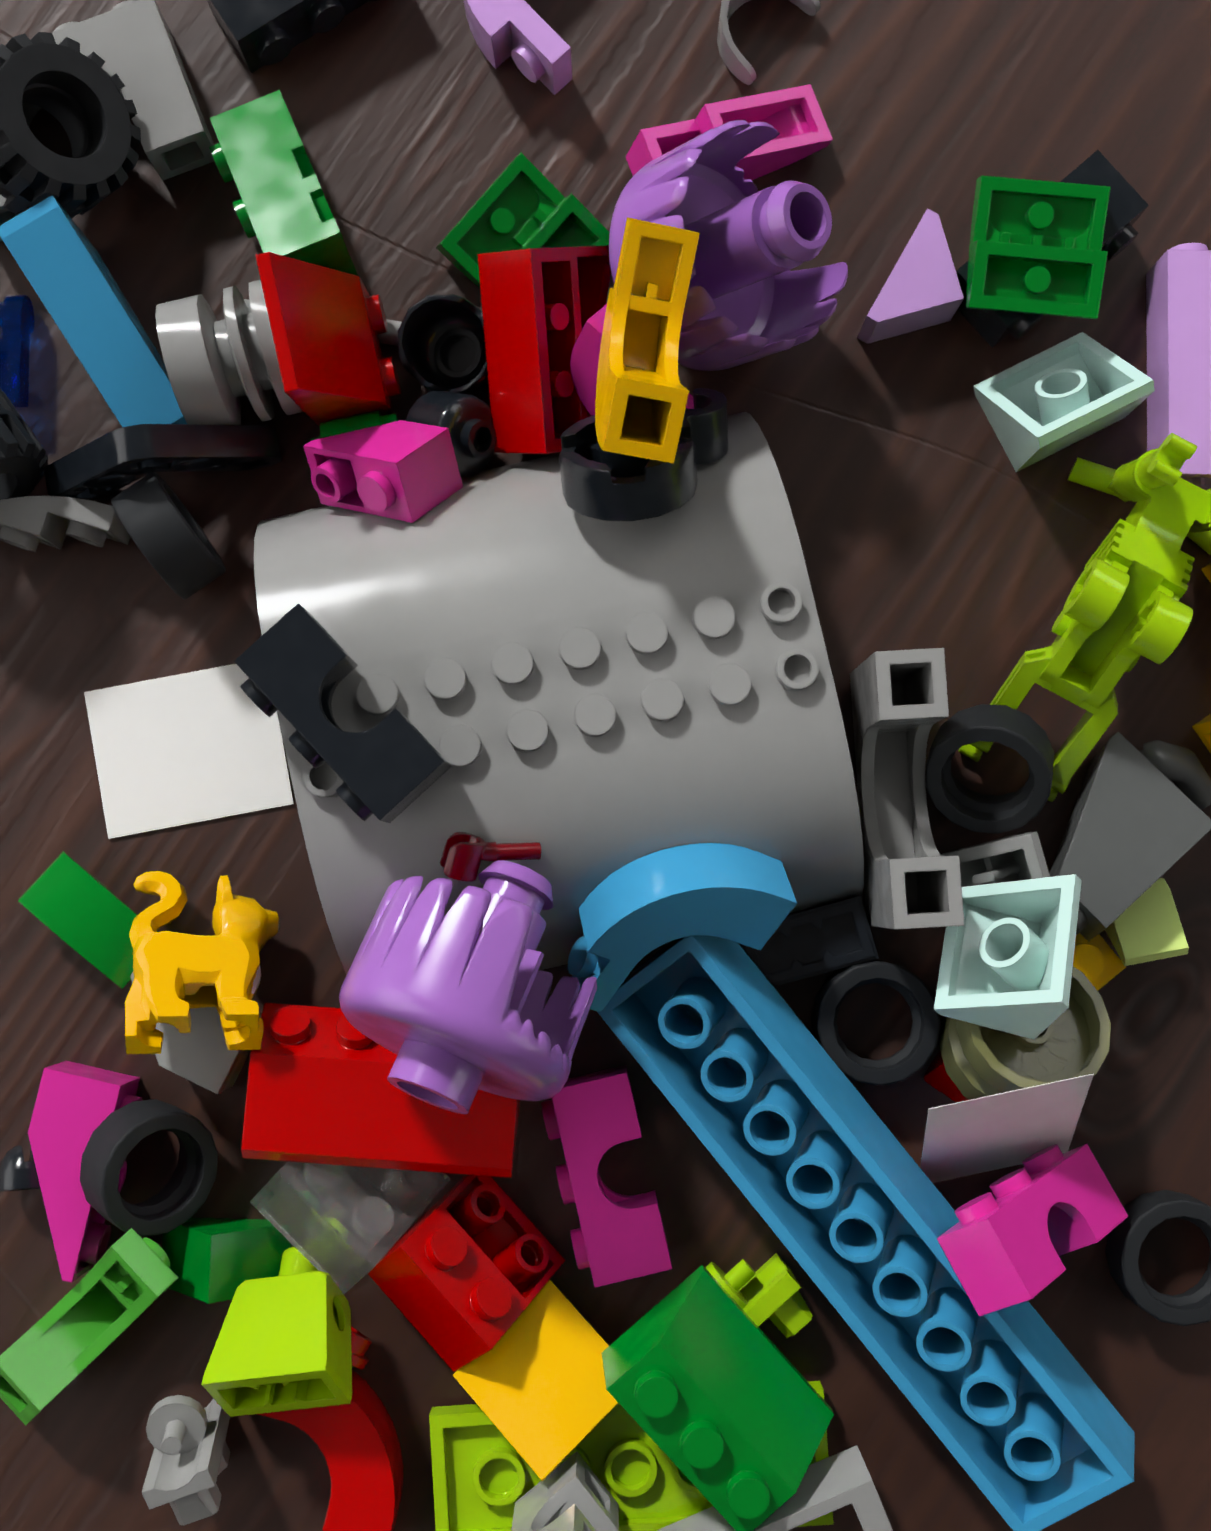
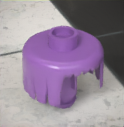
[609,120,848,371]
[339,860,597,1114]

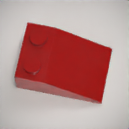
[255,252,401,427]

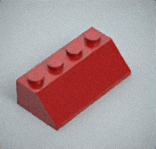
[241,1003,520,1178]

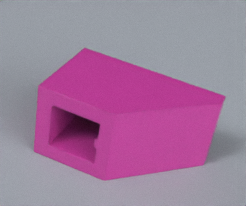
[303,420,463,523]

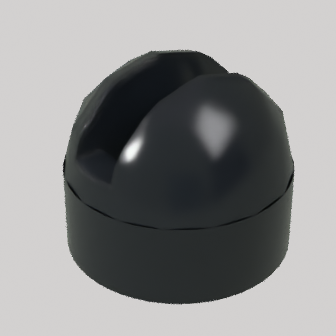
[0,1145,41,1192]

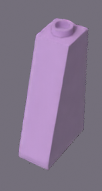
[1146,243,1211,490]

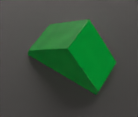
[162,1218,294,1304]

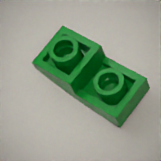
[18,851,159,989]

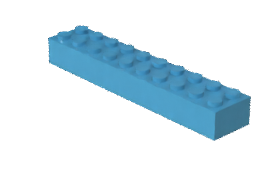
[598,936,1135,1531]

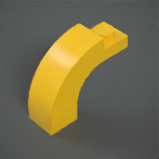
[595,217,700,464]

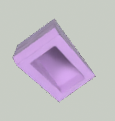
[857,208,964,344]

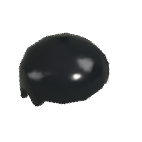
[397,294,488,395]

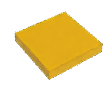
[453,1280,619,1481]

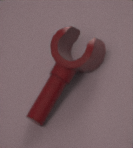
[440,832,541,882]

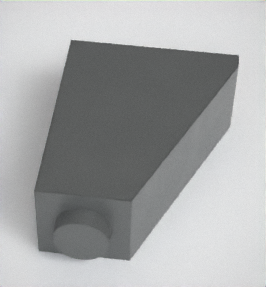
[1049,732,1211,942]

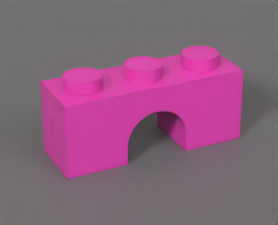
[541,1065,672,1288]
[937,1144,1128,1317]

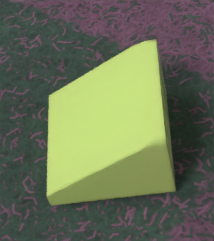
[1105,878,1189,966]

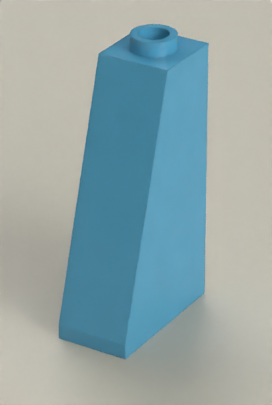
[0,195,187,427]

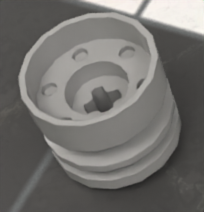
[155,280,303,425]

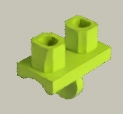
[705,1253,813,1338]

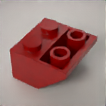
[366,1175,565,1372]

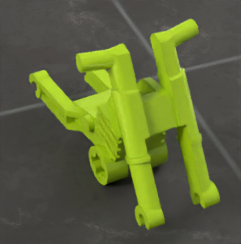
[958,433,1211,802]

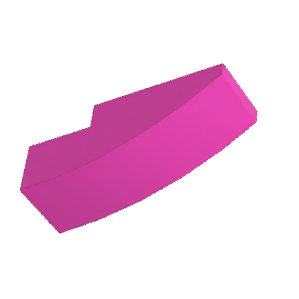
[625,84,833,180]

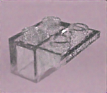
[250,1161,451,1294]

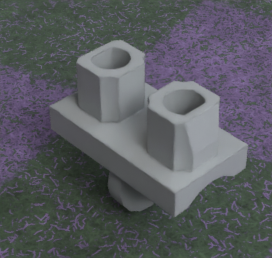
[142,1395,231,1525]

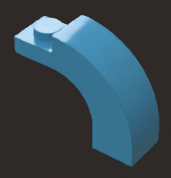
[568,843,797,1012]

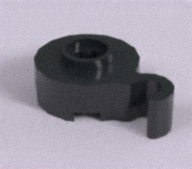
[559,388,728,521]

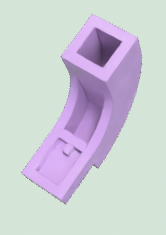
[463,0,572,95]

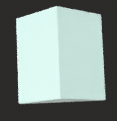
[973,332,1155,472]
[934,874,1082,1040]

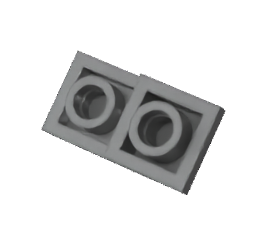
[0,496,131,552]

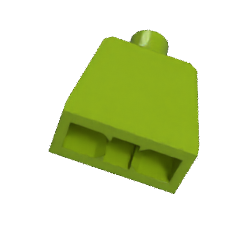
[201,1246,352,1417]

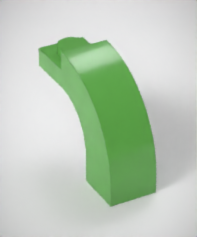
[0,1228,179,1426]

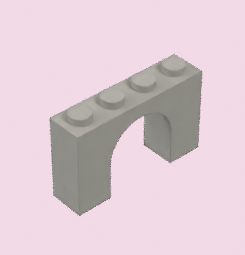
[0,0,214,241]
[850,648,964,929]

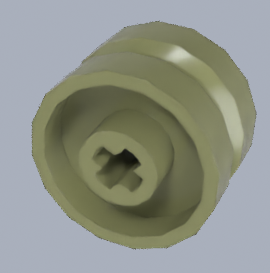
[939,967,1111,1100]

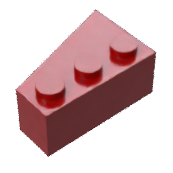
[477,245,611,454]

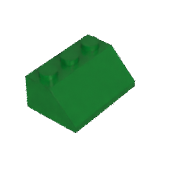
[602,1265,834,1531]

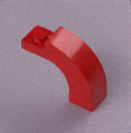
[217,1370,403,1531]

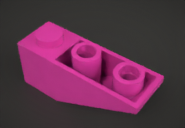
[28,1061,143,1283]

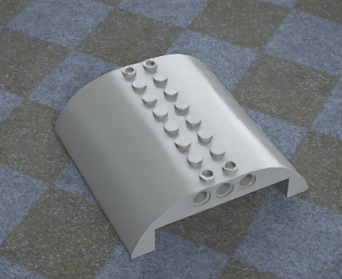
[253,412,864,975]

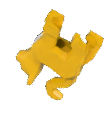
[125,871,280,1054]

